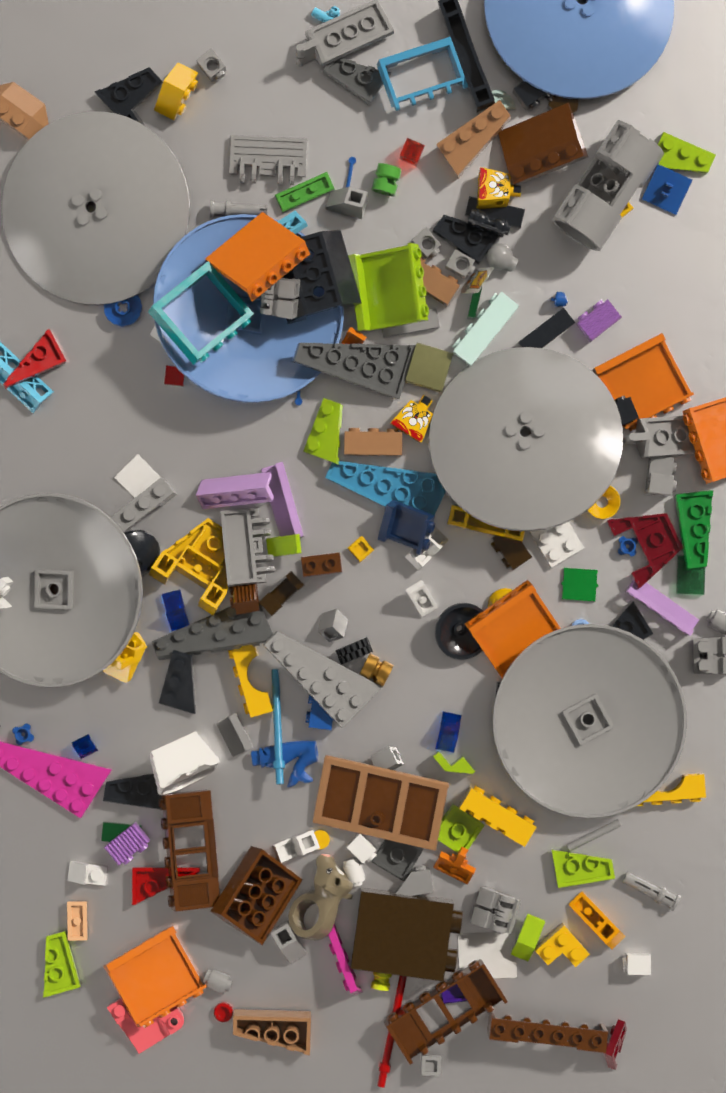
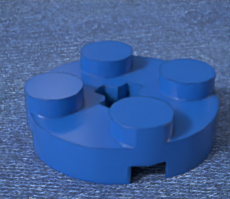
[104,295,143,327]

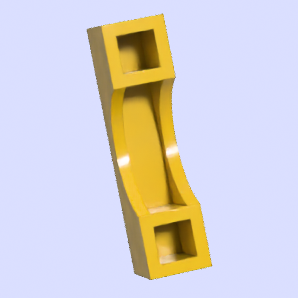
[447,505,525,541]
[228,645,273,718]
[637,773,706,806]

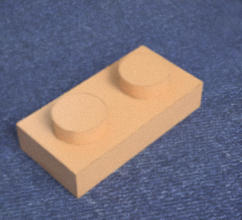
[67,901,88,941]

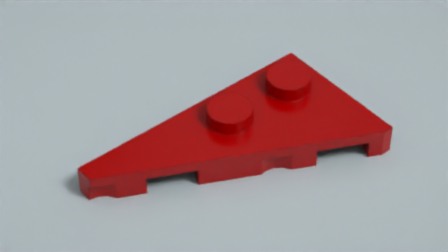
[3,329,66,389]
[132,867,200,905]

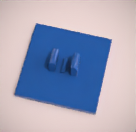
[642,164,692,215]

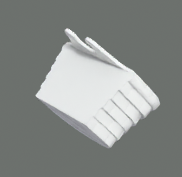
[149,731,219,795]

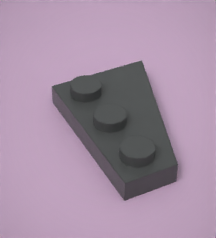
[322,58,392,105]

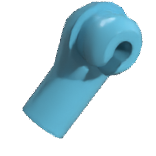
[311,6,340,22]

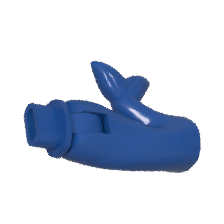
[251,741,318,787]

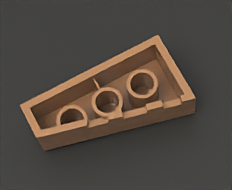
[436,100,511,178]
[233,1009,311,1056]

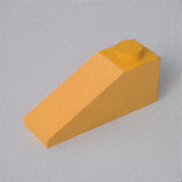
[568,892,626,949]

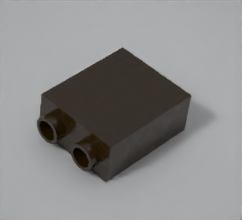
[351,887,463,982]

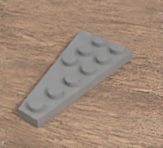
[263,631,382,728]

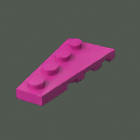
[326,923,363,995]

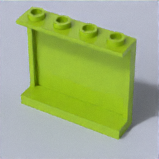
[348,243,429,332]

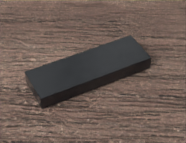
[465,196,525,229]
[518,308,575,348]

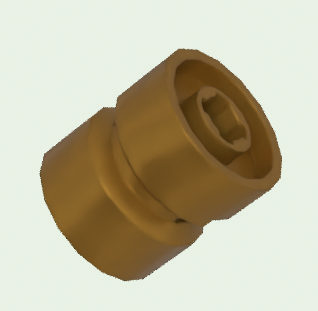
[359,653,394,687]

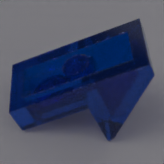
[162,589,190,631]

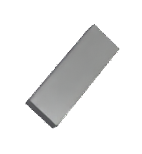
[382,308,440,338]

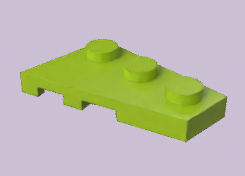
[656,132,716,173]
[303,398,343,465]
[551,849,615,888]
[43,930,81,998]

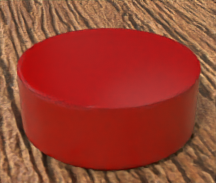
[214,1002,233,1022]

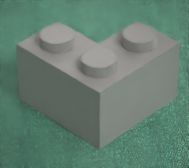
[645,456,677,497]

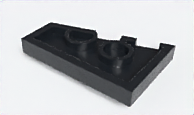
[432,215,500,265]
[611,601,653,640]
[103,774,162,810]

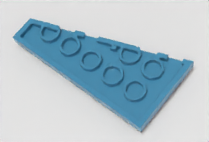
[325,461,446,515]

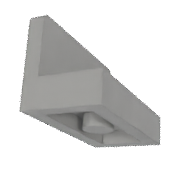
[216,713,254,757]

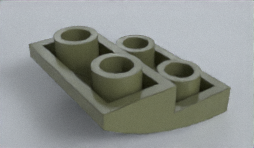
[405,342,454,393]

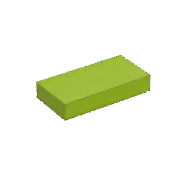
[266,534,302,557]

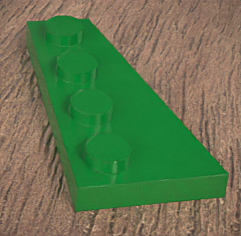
[675,490,713,570]

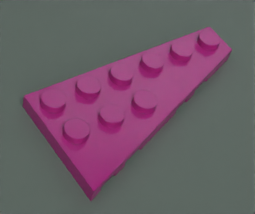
[0,741,112,818]

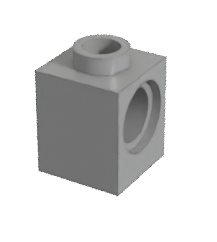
[196,49,226,82]
[411,228,441,260]
[445,249,476,279]

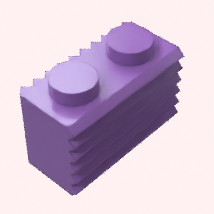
[576,299,622,342]
[104,822,150,866]

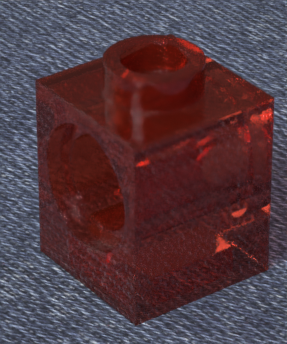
[399,138,425,167]

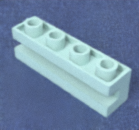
[452,292,519,366]

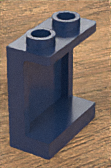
[377,500,435,555]

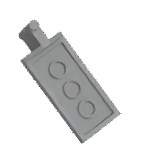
[296,0,394,67]
[623,416,695,458]

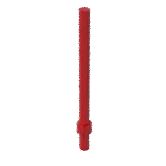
[377,976,407,1088]

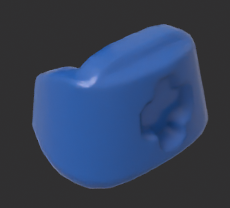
[550,292,568,307]

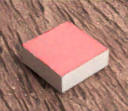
[164,365,185,387]

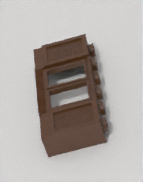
[159,789,220,912]
[383,959,508,1065]
[487,1011,608,1053]

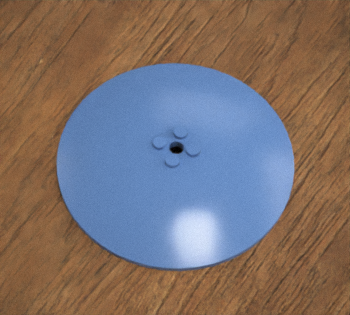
[484,0,674,99]
[153,214,344,403]

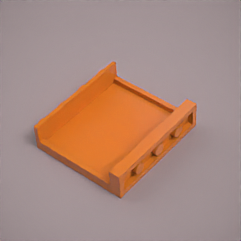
[205,212,310,302]
[593,333,694,432]
[683,397,726,484]
[465,580,561,679]
[103,926,207,1028]

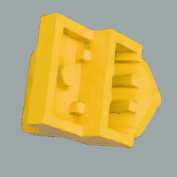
[103,632,147,683]

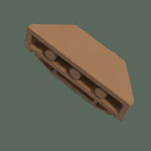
[0,82,49,140]

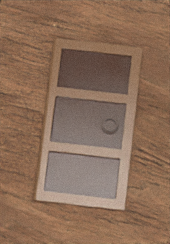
[313,755,449,851]

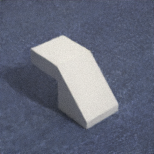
[405,527,448,570]
[272,830,320,863]

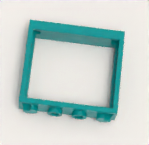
[148,261,254,365]

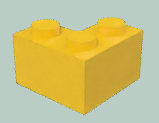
[154,63,198,120]
[535,923,590,967]

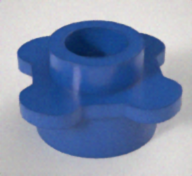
[618,536,638,556]
[12,723,34,745]

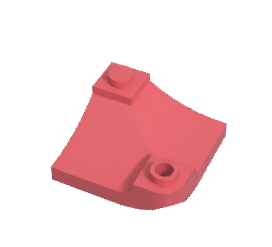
[107,997,184,1054]

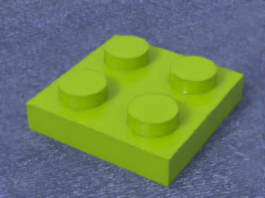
[438,804,485,853]

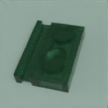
[676,555,705,595]

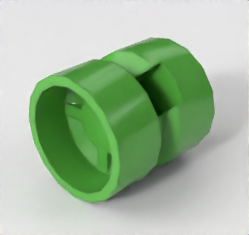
[371,163,402,197]

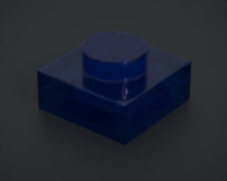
[72,734,98,759]

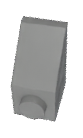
[396,865,434,896]

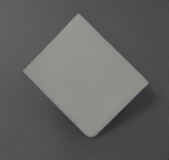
[318,609,348,642]
[370,746,404,770]
[421,1054,441,1076]

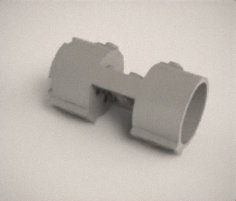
[552,120,664,251]

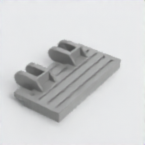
[229,135,307,185]
[220,508,275,587]

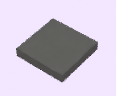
[371,839,424,881]

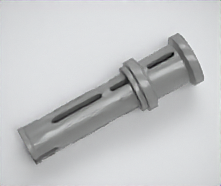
[210,200,268,218]
[622,872,681,911]

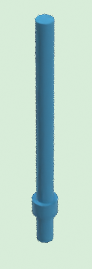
[271,669,285,785]

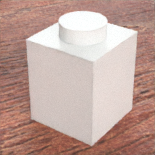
[347,833,377,863]
[622,953,651,975]

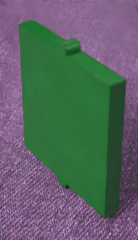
[561,568,598,601]

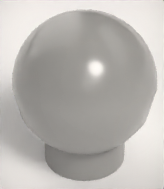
[486,244,518,272]

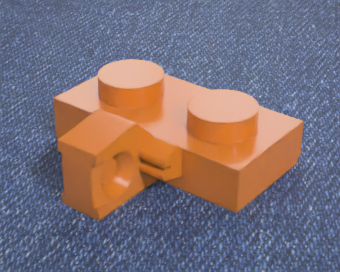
[433,847,476,885]

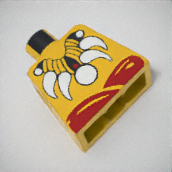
[477,167,521,209]
[390,395,433,443]

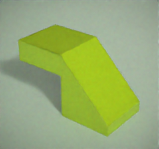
[432,751,475,774]
[510,914,545,962]

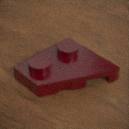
[604,1019,627,1070]

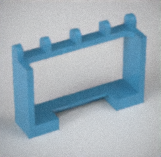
[376,37,468,111]

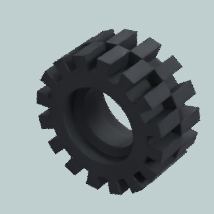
[335,637,373,665]

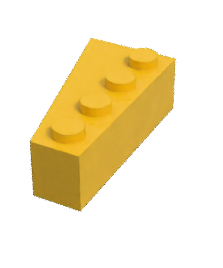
[458,785,537,847]

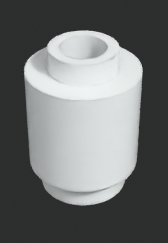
[342,857,365,887]

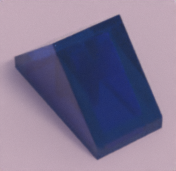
[435,711,462,753]

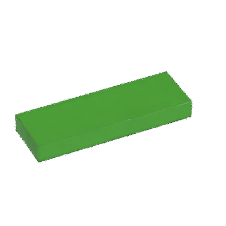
[275,172,335,213]

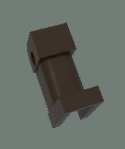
[259,571,305,616]

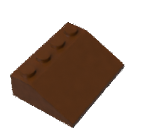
[498,103,588,185]
[210,846,303,945]

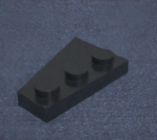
[95,67,163,115]
[159,650,196,714]

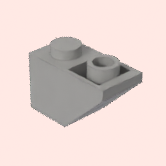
[325,187,368,219]
[271,921,307,964]

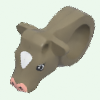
[288,854,353,941]

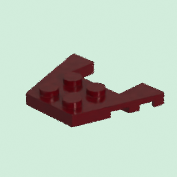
[606,513,683,589]

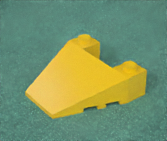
[149,518,228,615]

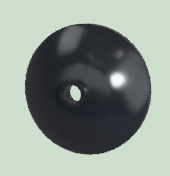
[124,530,160,577]
[435,603,483,660]

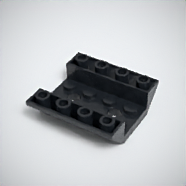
[282,230,362,324]

